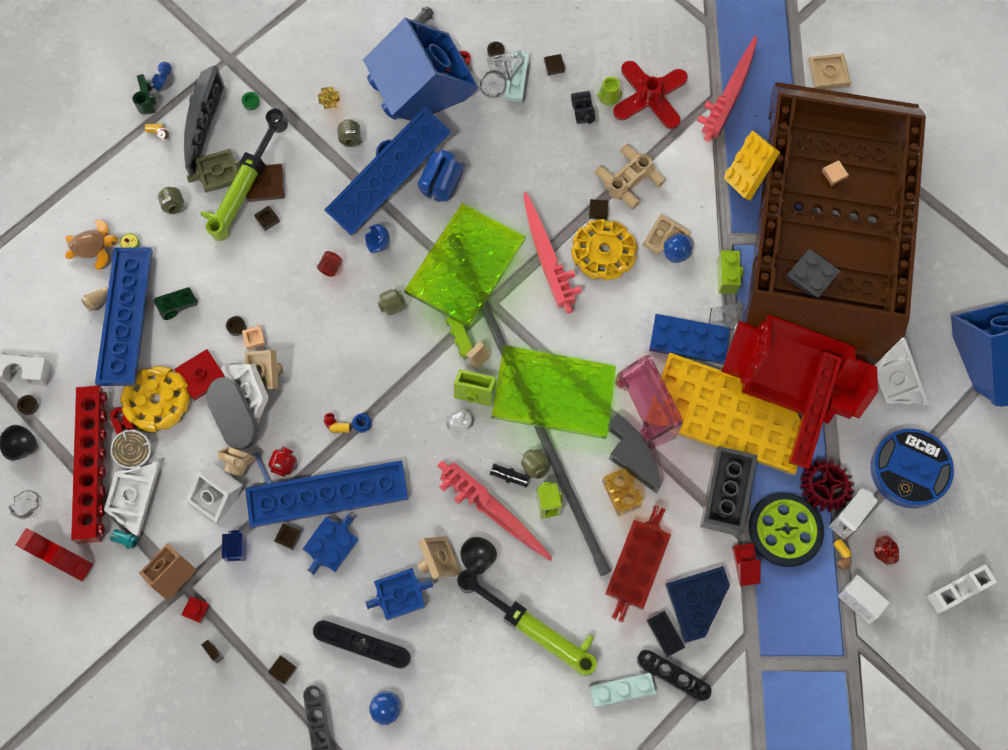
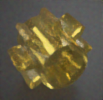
[317,86,340,109]

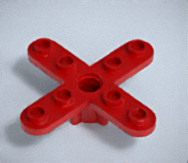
[613,61,688,129]

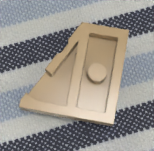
[642,214,691,255]

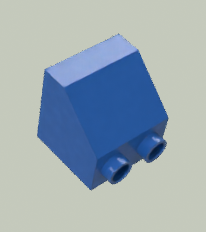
[363,17,479,121]
[951,302,1008,407]

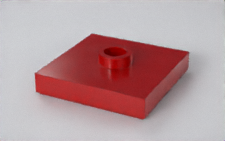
[174,349,225,401]

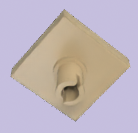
[245,350,283,389]
[418,536,461,579]

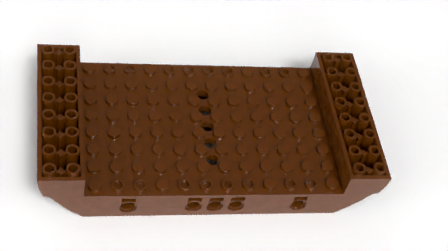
[742,82,926,365]

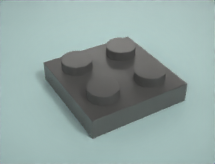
[786,249,840,299]

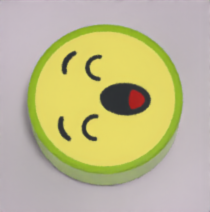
[120,233,140,248]

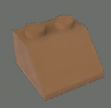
[139,543,196,601]

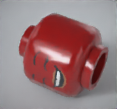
[268,447,297,477]

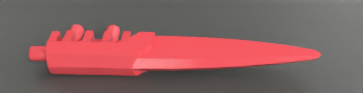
[697,35,757,142]
[523,192,582,314]
[437,461,552,561]

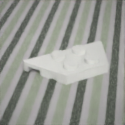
[874,338,929,405]
[221,364,269,424]
[104,461,160,537]

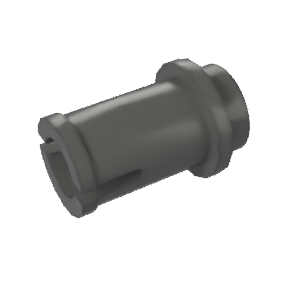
[413,6,434,24]

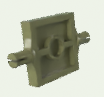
[186,149,241,193]

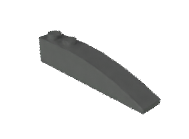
[184,66,225,175]

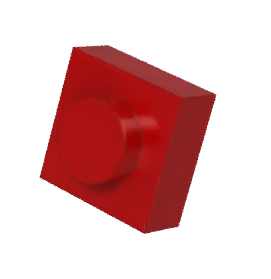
[181,596,210,624]

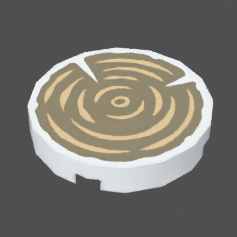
[110,430,152,469]

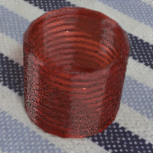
[317,251,343,277]

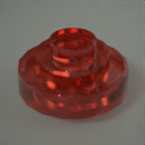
[874,535,899,565]

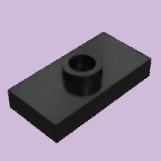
[646,611,685,658]

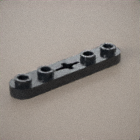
[313,620,411,669]

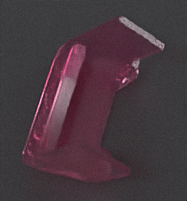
[615,355,683,449]

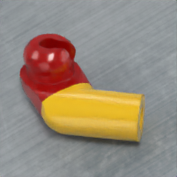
[323,413,350,433]

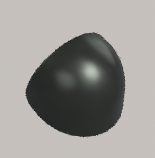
[0,425,37,461]
[460,537,497,575]

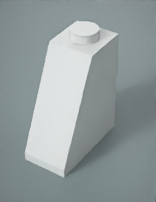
[828,488,878,539]

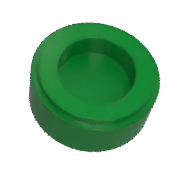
[241,92,260,110]

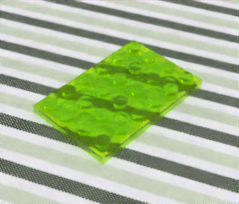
[404,203,526,328]
[491,345,616,439]

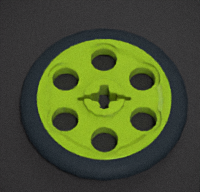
[749,493,824,567]

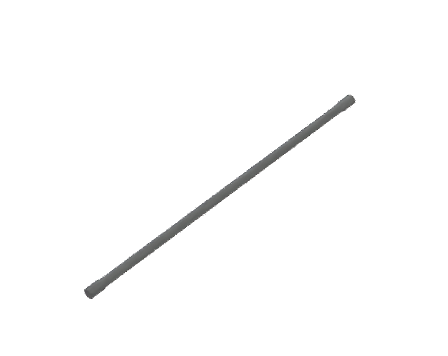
[448,234,612,576]

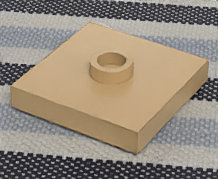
[808,53,851,89]

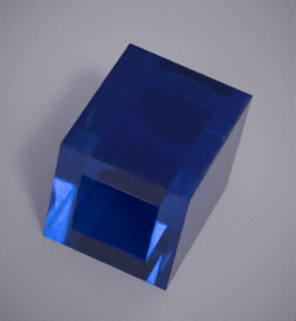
[222,530,246,562]

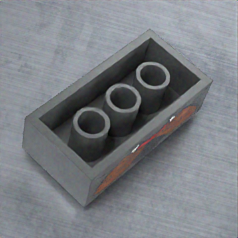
[700,446,757,536]

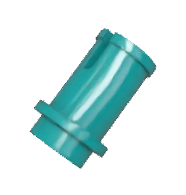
[110,529,138,549]

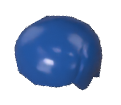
[365,224,390,253]
[664,233,693,263]
[369,691,402,725]

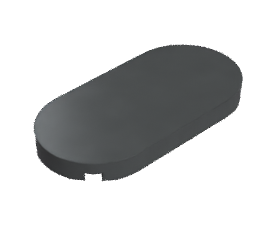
[207,377,258,449]

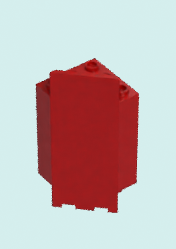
[721,315,878,424]

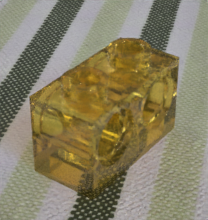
[602,468,643,517]

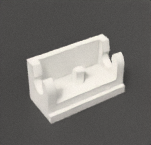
[838,575,890,624]

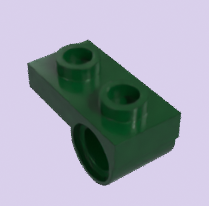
[132,74,157,114]
[154,287,198,320]

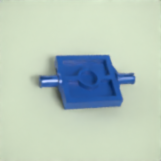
[302,514,359,575]
[365,568,434,621]

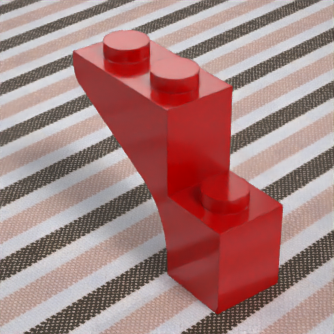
[15,528,93,582]

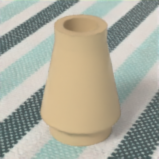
[81,287,108,312]

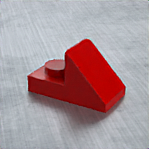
[732,543,760,587]

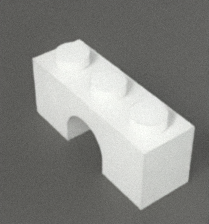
[0,352,51,386]
[927,564,997,614]

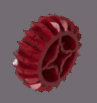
[800,459,854,513]

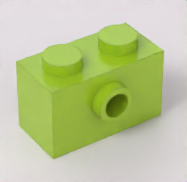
[717,250,743,294]
[454,369,496,406]
[536,482,563,519]

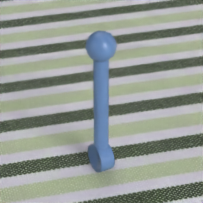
[253,452,273,484]

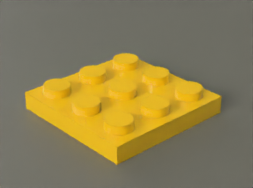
[724,131,780,201]

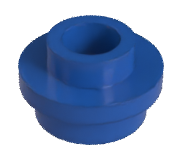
[352,413,372,433]

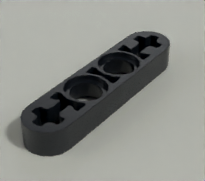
[637,650,712,702]

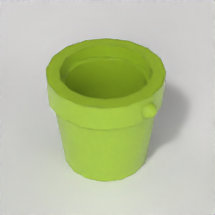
[597,76,623,106]

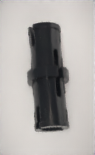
[489,463,530,488]

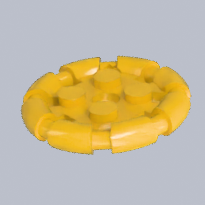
[571,219,638,281]
[120,366,190,432]

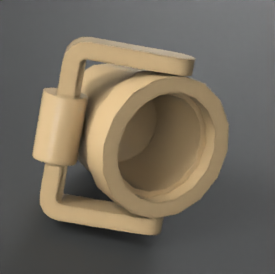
[218,447,256,477]

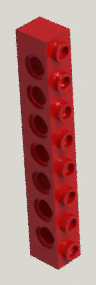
[71,385,108,544]

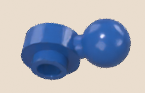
[151,62,172,91]

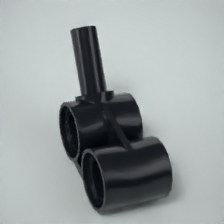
[571,91,595,124]

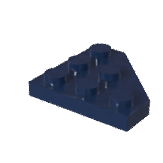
[665,566,730,644]

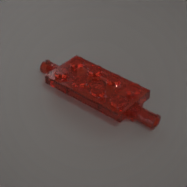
[605,506,671,623]

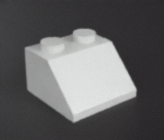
[186,463,243,523]

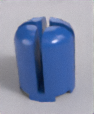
[418,149,466,202]

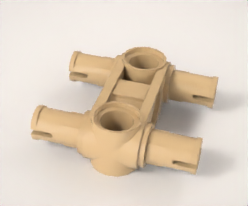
[594,143,666,210]

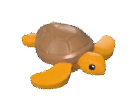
[65,220,119,270]

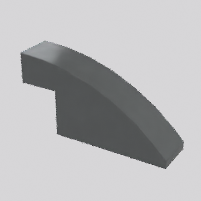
[607,413,661,494]

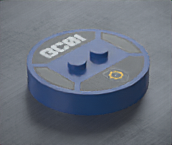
[870,429,954,509]

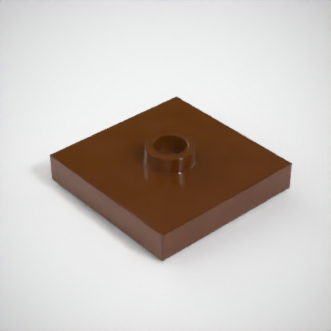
[246,164,284,202]

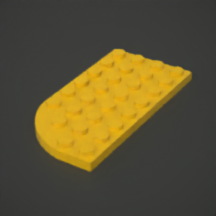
[645,353,801,476]

